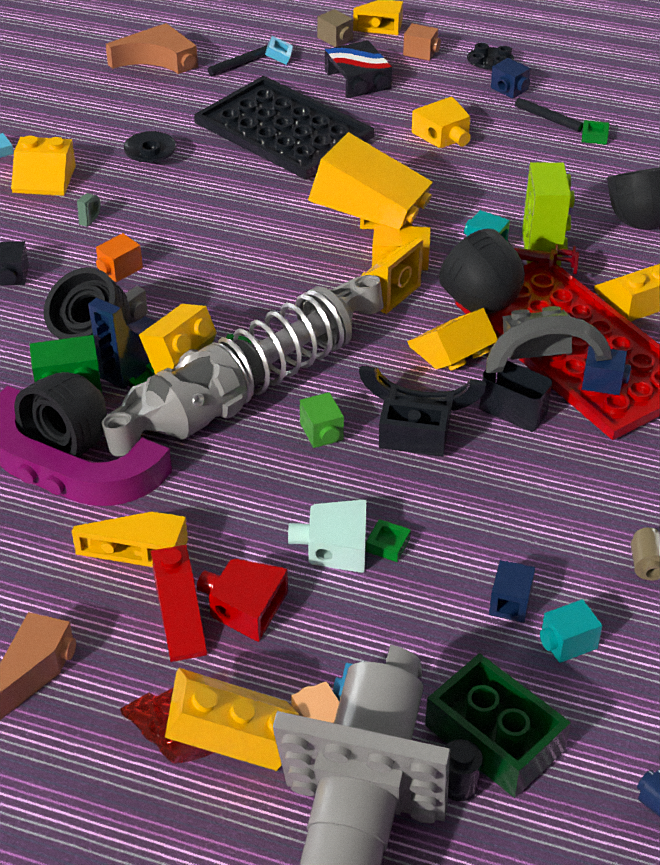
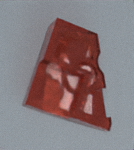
[120,687,215,764]

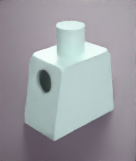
[288,500,366,573]

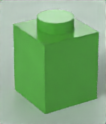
[300,392,344,448]

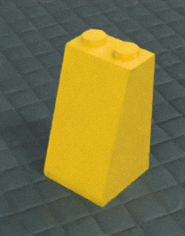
[308,132,433,230]

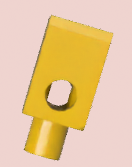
[412,96,471,148]

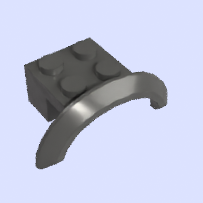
[486,306,612,373]

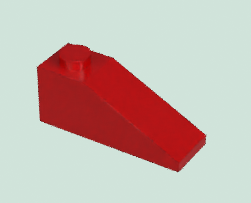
[151,545,207,662]

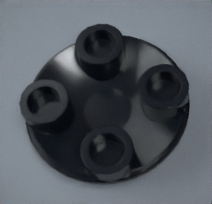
[467,43,514,70]

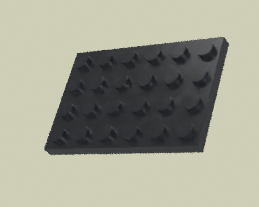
[194,76,374,180]

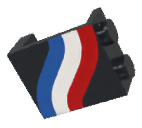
[325,40,392,98]

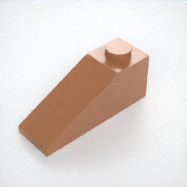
[0,612,76,720]

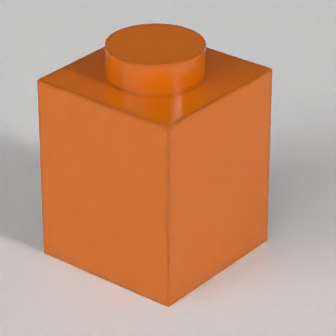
[96,233,143,282]

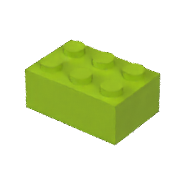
[522,162,575,266]

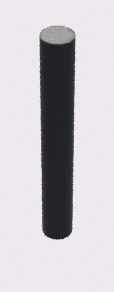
[207,45,268,76]
[515,97,583,132]

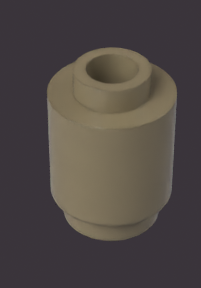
[630,527,660,581]

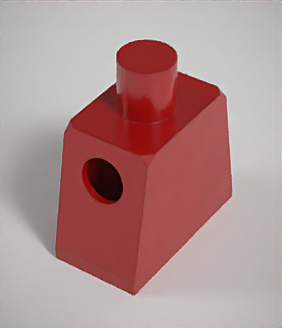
[197,559,288,642]

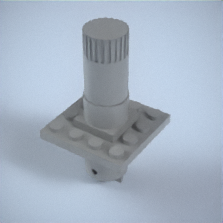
[273,644,450,865]

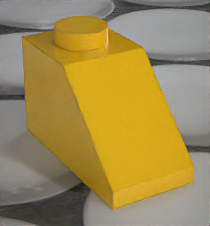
[353,0,403,35]

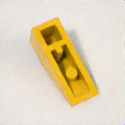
[72,512,188,567]

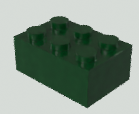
[425,653,571,798]

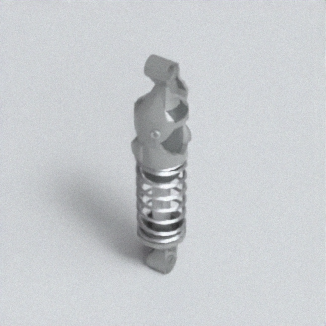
[102,275,384,456]

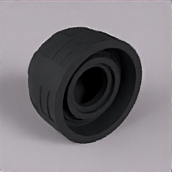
[607,167,660,229]
[439,229,525,314]
[44,267,131,339]
[14,372,107,457]

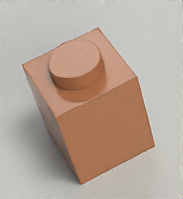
[403,23,441,61]

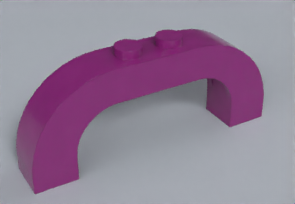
[0,386,172,506]

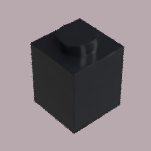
[0,241,29,286]

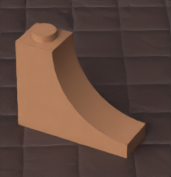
[106,23,198,74]

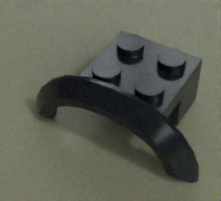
[359,366,486,457]

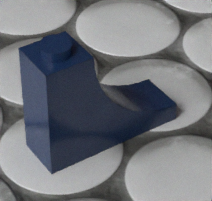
[88,298,157,389]

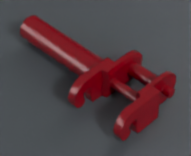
[514,244,579,275]

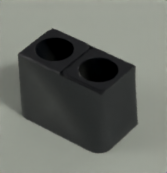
[479,360,552,433]

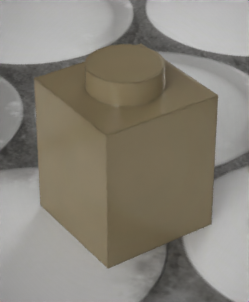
[317,9,353,47]

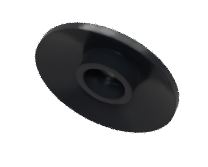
[124,131,176,163]

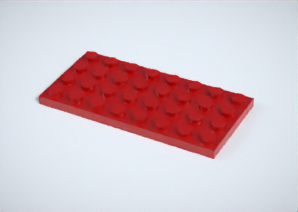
[455,261,660,440]

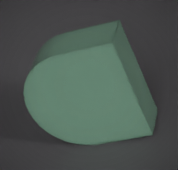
[77,193,101,227]

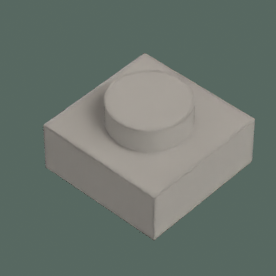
[125,286,148,324]

